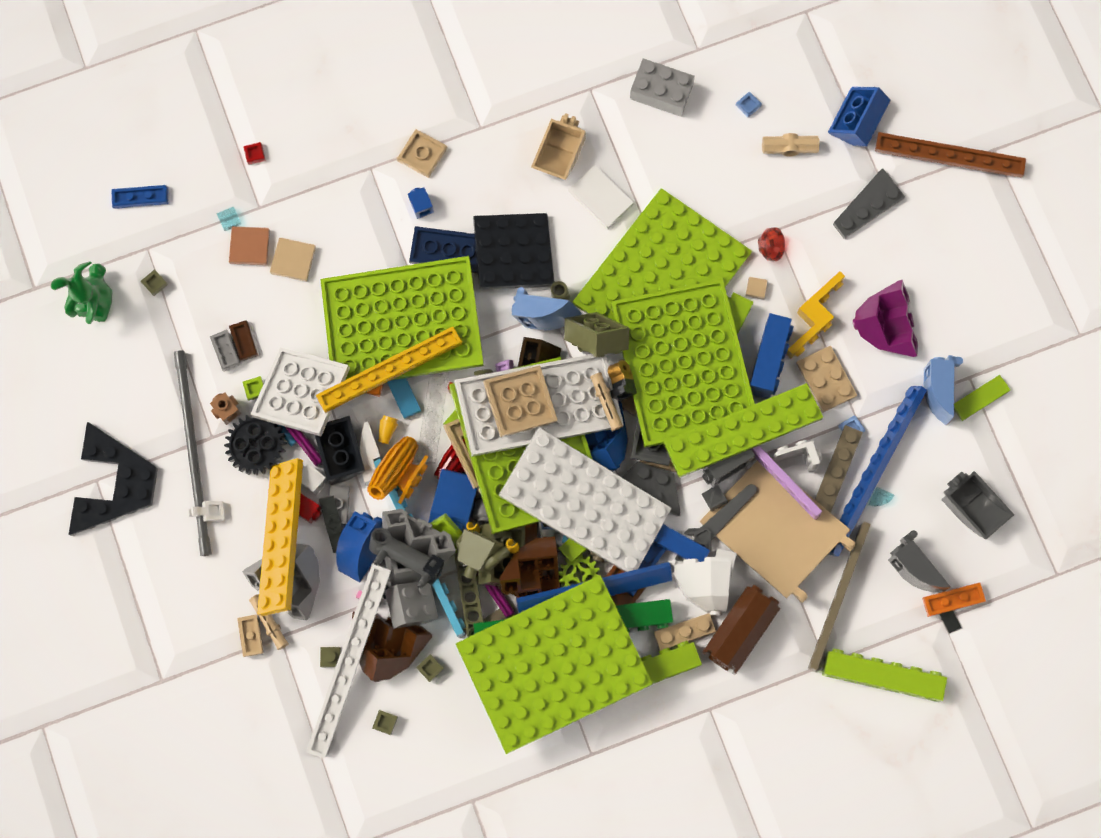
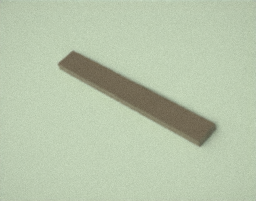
[808,522,871,672]

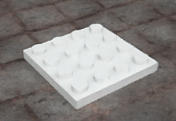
[250,347,350,436]

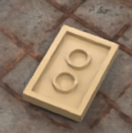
[796,345,857,413]

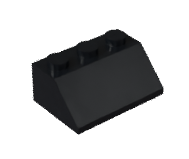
[315,416,365,485]

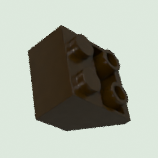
[518,337,561,367]

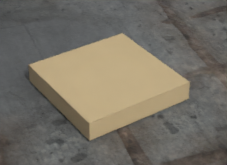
[397,129,448,178]
[270,237,316,282]

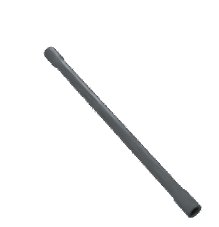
[174,350,212,556]

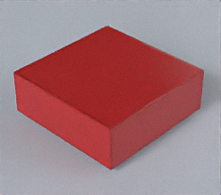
[243,142,266,165]

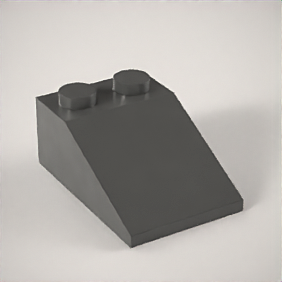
[630,421,670,466]

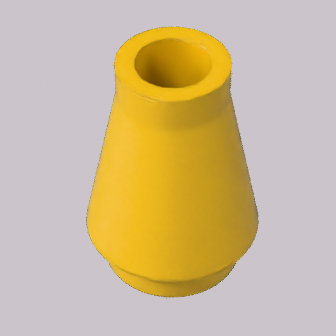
[378,415,398,445]

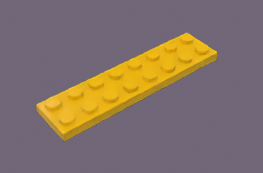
[257,458,303,616]

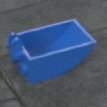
[336,511,382,583]

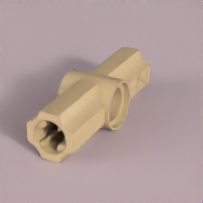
[762,133,820,157]

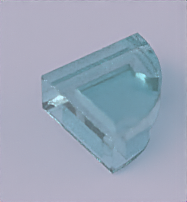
[868,487,895,507]

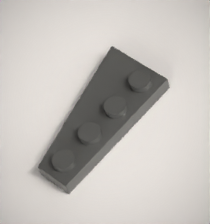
[833,167,905,239]

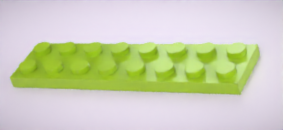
[664,383,823,478]

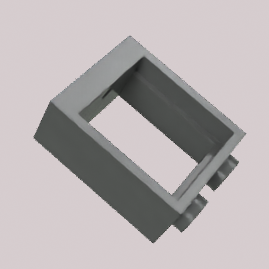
[702,449,755,487]

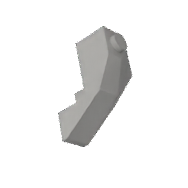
[382,509,456,587]
[242,544,320,621]

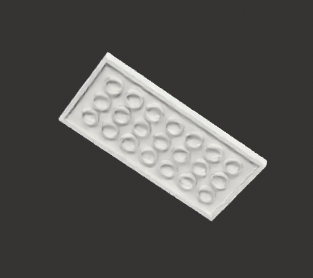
[454,354,624,457]
[499,428,671,572]

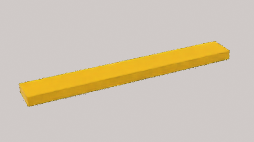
[316,326,462,413]

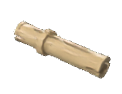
[590,372,623,431]
[249,594,289,650]

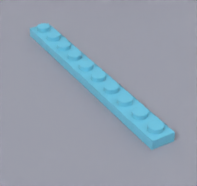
[374,459,466,638]

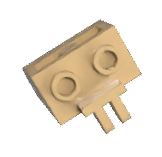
[531,113,586,180]

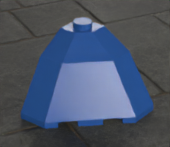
[585,401,628,472]

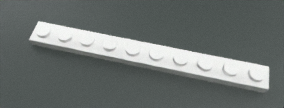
[306,563,392,759]

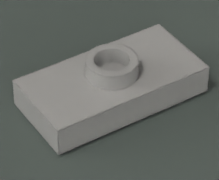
[209,329,241,372]
[329,485,350,525]

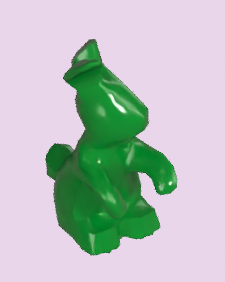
[51,261,113,325]

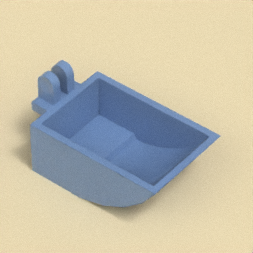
[511,287,582,331]
[923,355,963,425]

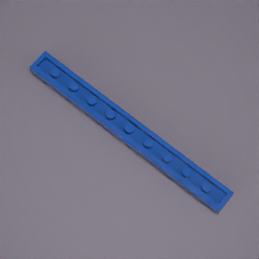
[828,386,927,557]

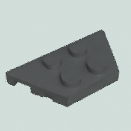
[621,462,681,516]

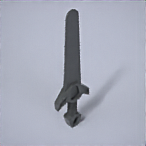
[675,484,757,561]

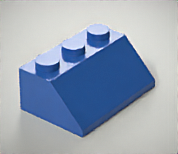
[828,86,891,146]

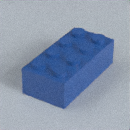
[750,313,794,399]

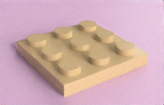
[483,365,558,437]

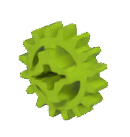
[559,555,600,587]

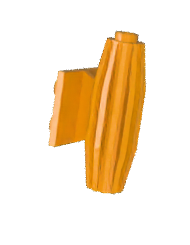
[367,436,428,504]

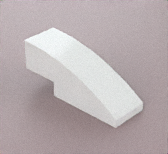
[360,422,382,486]

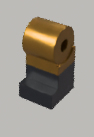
[608,360,637,400]

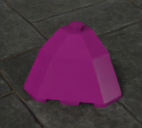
[853,279,918,357]

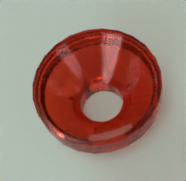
[758,227,785,262]

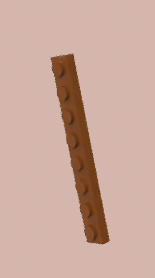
[874,132,1026,178]

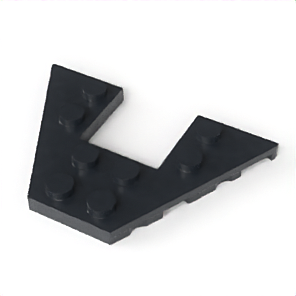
[68,422,158,536]

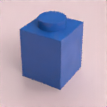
[407,187,434,219]

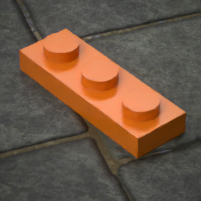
[922,582,986,617]

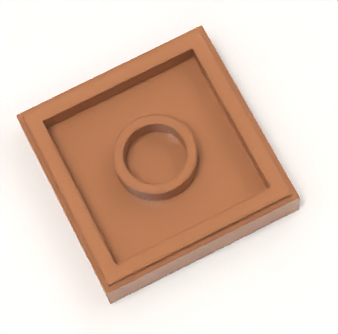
[229,226,270,265]

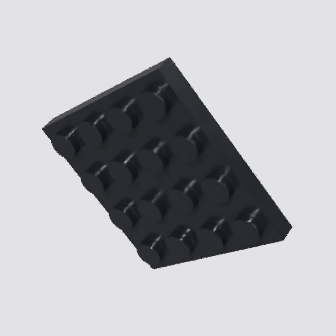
[473,213,554,290]

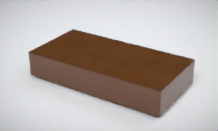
[229,320,259,362]

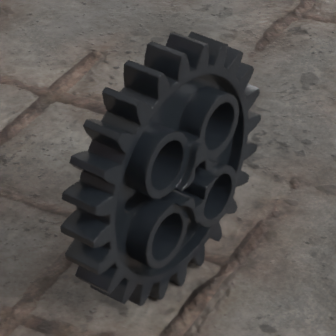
[224,415,287,476]

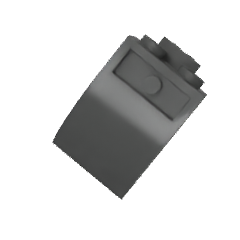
[941,471,1015,540]
[888,530,951,592]

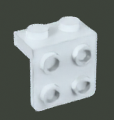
[772,440,822,472]

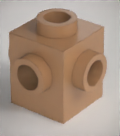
[210,392,242,425]

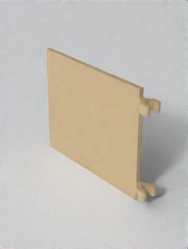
[699,461,856,603]

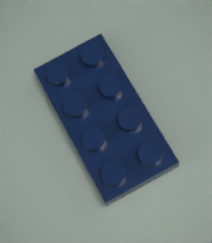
[409,226,478,273]

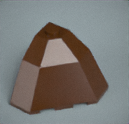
[500,536,560,598]
[352,612,433,682]

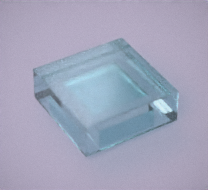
[217,206,242,231]

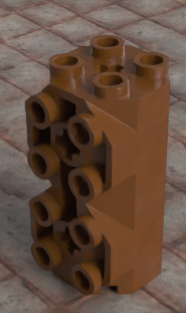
[702,584,781,675]

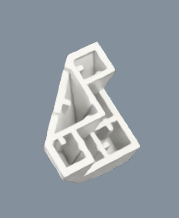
[668,557,731,616]

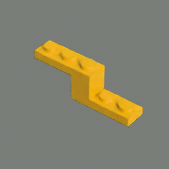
[786,271,845,359]

